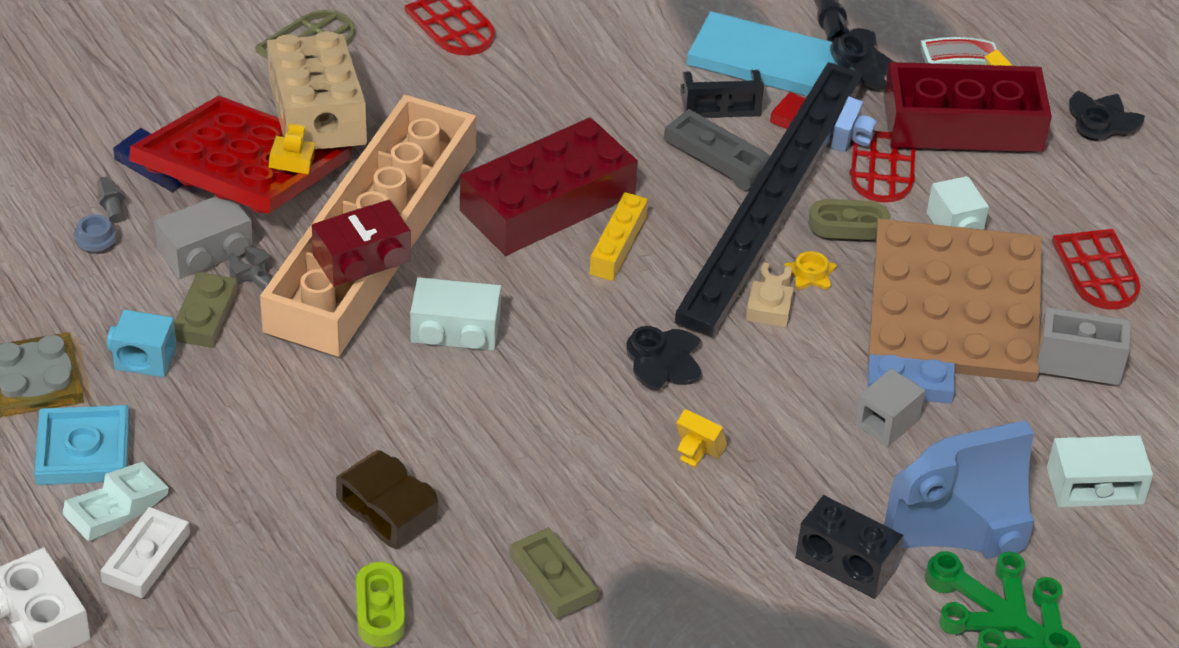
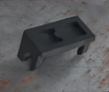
[680,69,764,118]

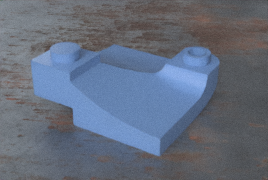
[884,420,1034,559]

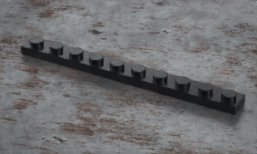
[674,62,864,337]

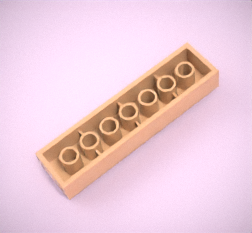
[260,94,476,357]

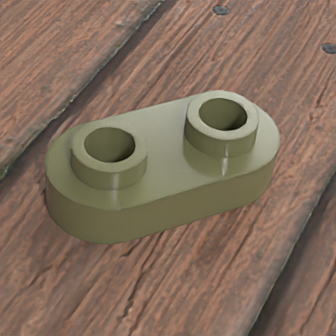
[808,199,890,240]

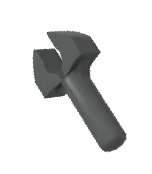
[229,246,272,291]

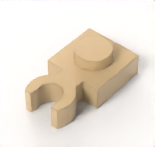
[745,262,794,327]

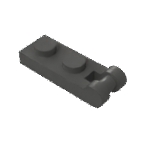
[664,109,770,190]

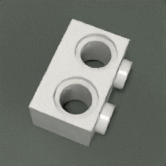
[0,547,91,648]

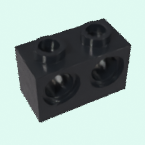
[795,495,904,599]

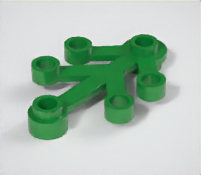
[925,551,1081,648]

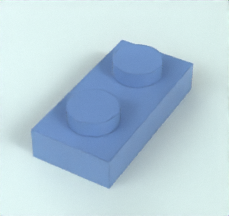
[867,354,955,404]

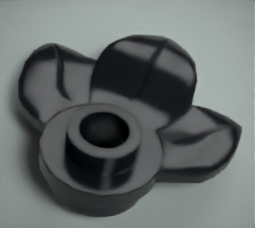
[830,28,895,89]
[1069,91,1145,140]
[626,326,702,390]

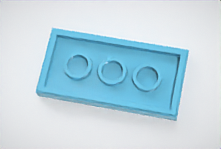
[687,11,838,96]

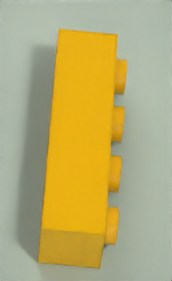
[589,192,648,281]

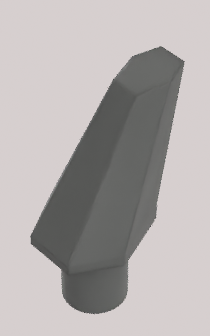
[97,176,125,223]

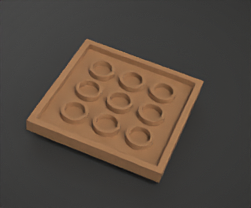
[867,218,1042,382]

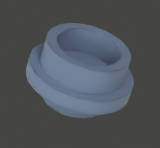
[74,214,116,252]

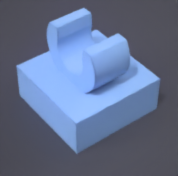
[831,97,877,153]

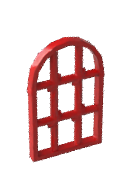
[405,0,494,56]
[849,130,915,203]
[1052,228,1141,310]

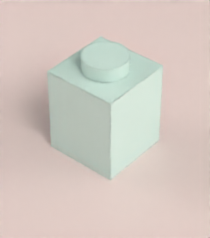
[927,176,989,230]

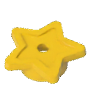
[784,251,837,290]

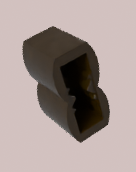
[336,450,438,549]

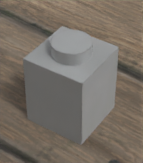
[854,368,925,447]

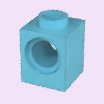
[107,310,177,377]

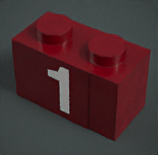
[311,199,411,287]

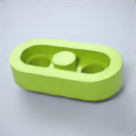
[356,562,405,647]

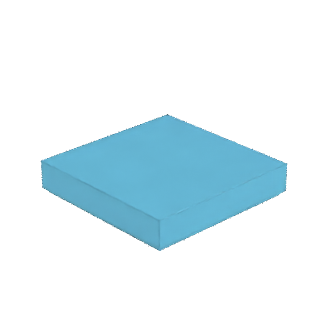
[34,405,130,485]

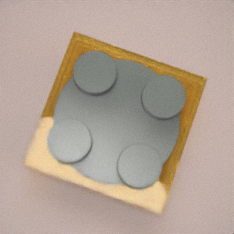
[0,332,84,417]

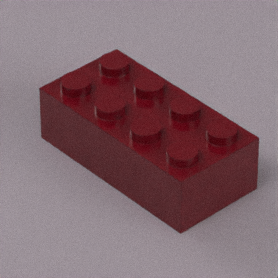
[883,62,1052,152]
[459,117,638,256]

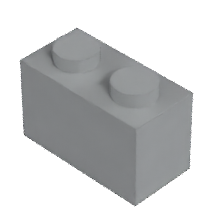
[154,196,253,279]
[1037,307,1131,385]

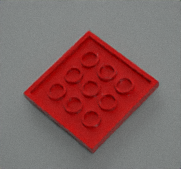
[129,95,352,214]

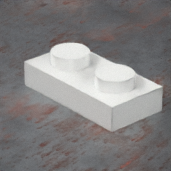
[100,507,190,599]

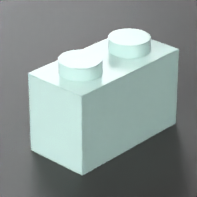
[410,277,501,350]
[1047,435,1153,507]

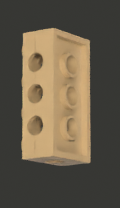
[267,32,367,149]

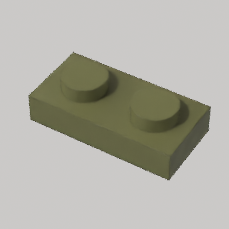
[174,272,238,348]
[509,527,598,619]

